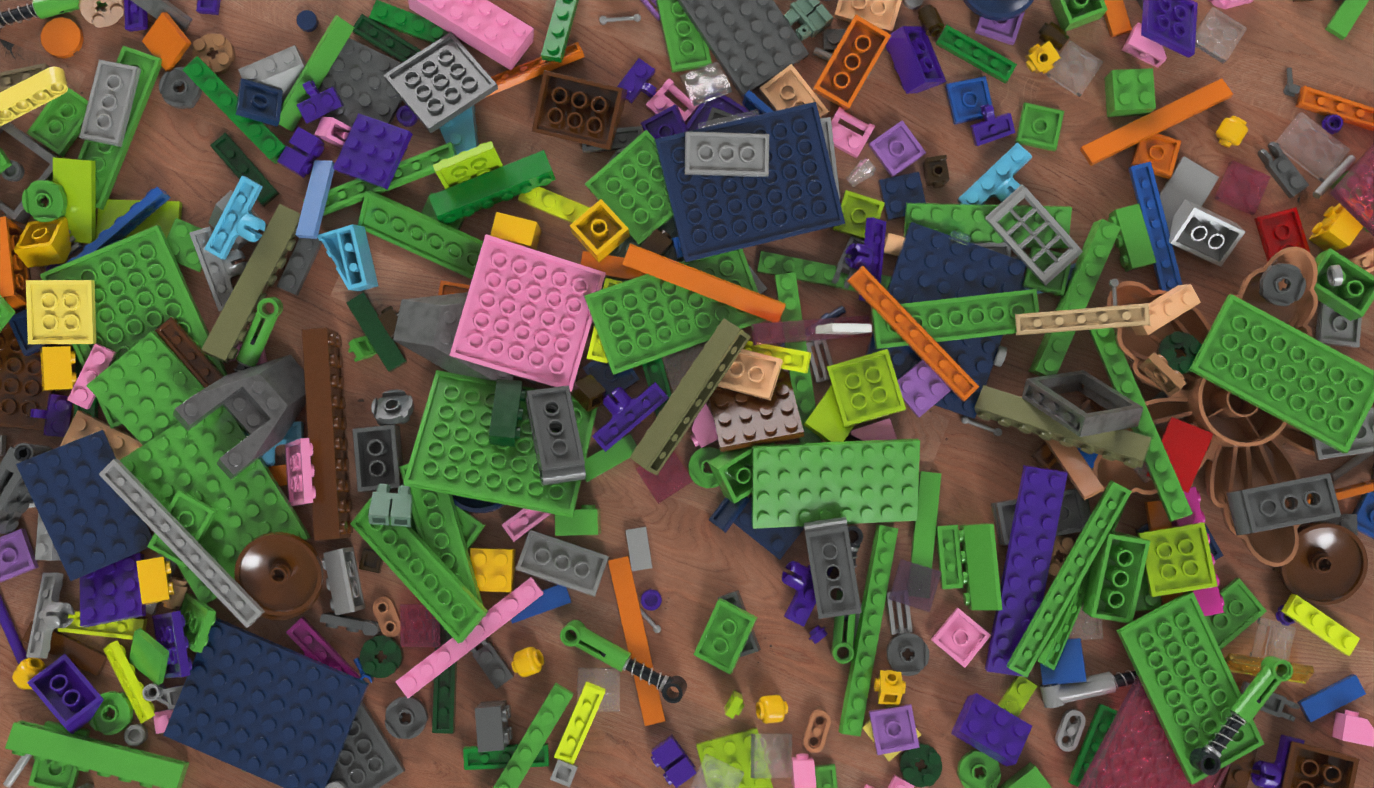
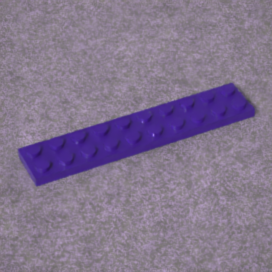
[985,465,1068,677]

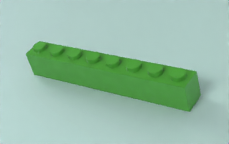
[1028,219,1121,377]
[5,720,190,788]

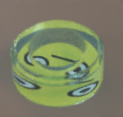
[949,230,971,245]

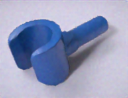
[353,658,374,684]

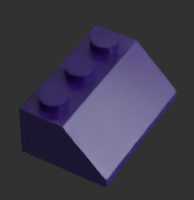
[886,26,947,94]
[27,654,104,734]

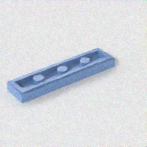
[295,160,335,239]

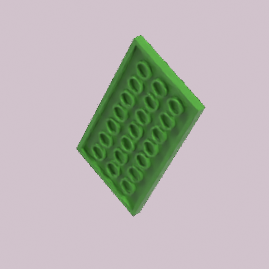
[584,249,766,375]
[1189,294,1374,454]
[752,439,920,529]
[1116,591,1264,785]

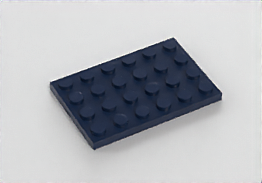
[16,430,153,581]

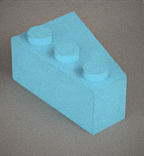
[439,105,479,155]
[318,224,378,291]

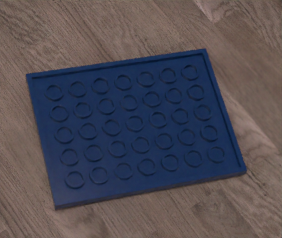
[654,102,845,263]
[865,222,1026,419]
[163,618,369,788]

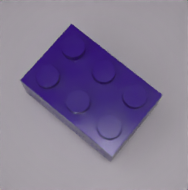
[951,693,1032,766]

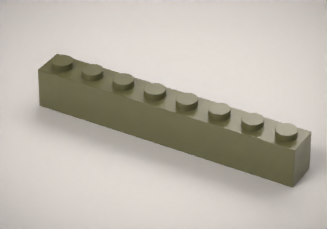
[201,204,301,364]
[630,318,751,475]
[975,385,1151,468]

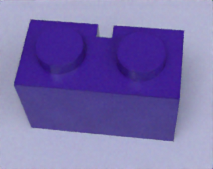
[277,127,325,178]
[651,734,697,788]

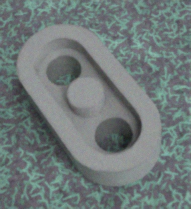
[1055,709,1086,752]

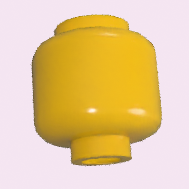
[1216,116,1248,148]
[511,647,544,677]
[12,658,46,690]
[755,695,788,724]

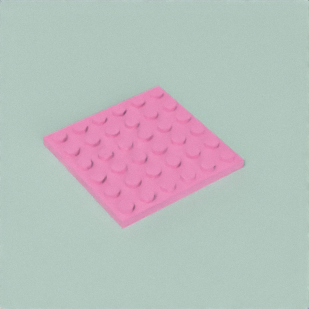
[449,234,606,392]

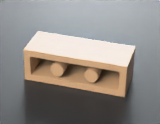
[1131,284,1201,336]

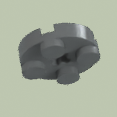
[159,67,202,109]
[1259,263,1306,306]
[371,389,414,426]
[886,633,930,676]
[385,696,429,739]

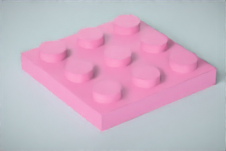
[285,438,316,506]

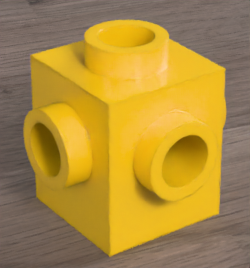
[1025,41,1061,74]
[874,670,906,706]

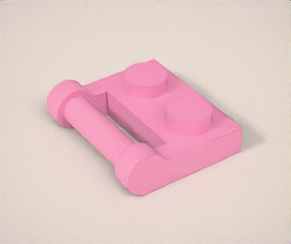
[646,78,699,123]
[831,107,875,159]

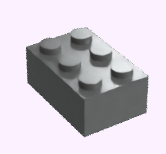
[353,425,404,492]

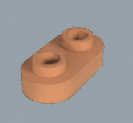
[373,596,403,637]
[803,709,831,753]

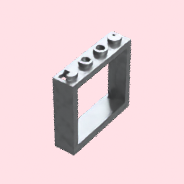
[0,122,57,224]
[1022,370,1143,437]

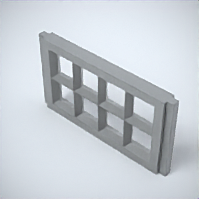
[984,184,1083,286]

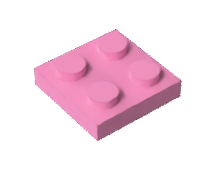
[931,608,991,668]

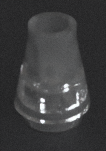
[846,158,877,188]

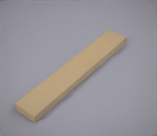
[1015,303,1150,335]

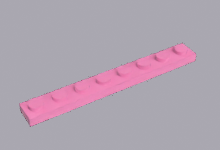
[395,577,544,698]

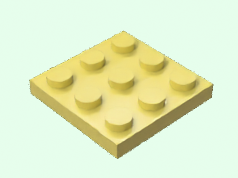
[26,280,96,344]

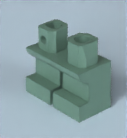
[784,0,833,41]
[368,484,413,527]

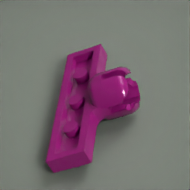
[286,617,361,679]

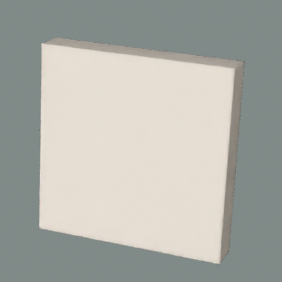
[816,323,872,335]

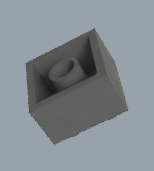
[475,700,513,753]

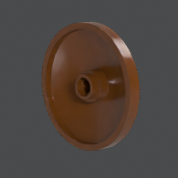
[1278,522,1368,606]
[234,532,323,616]

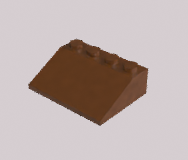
[532,70,628,150]
[1281,741,1360,788]

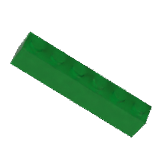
[182,56,286,164]
[429,150,556,224]

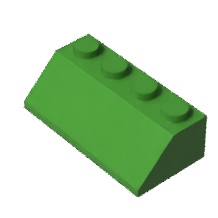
[958,523,1002,610]
[1082,530,1150,623]

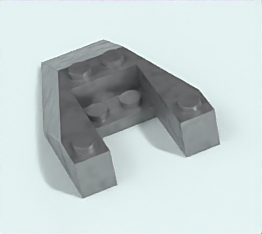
[393,292,514,382]
[173,355,306,480]

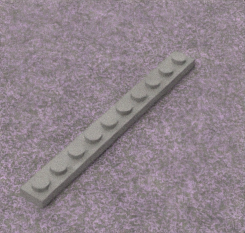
[99,459,265,628]

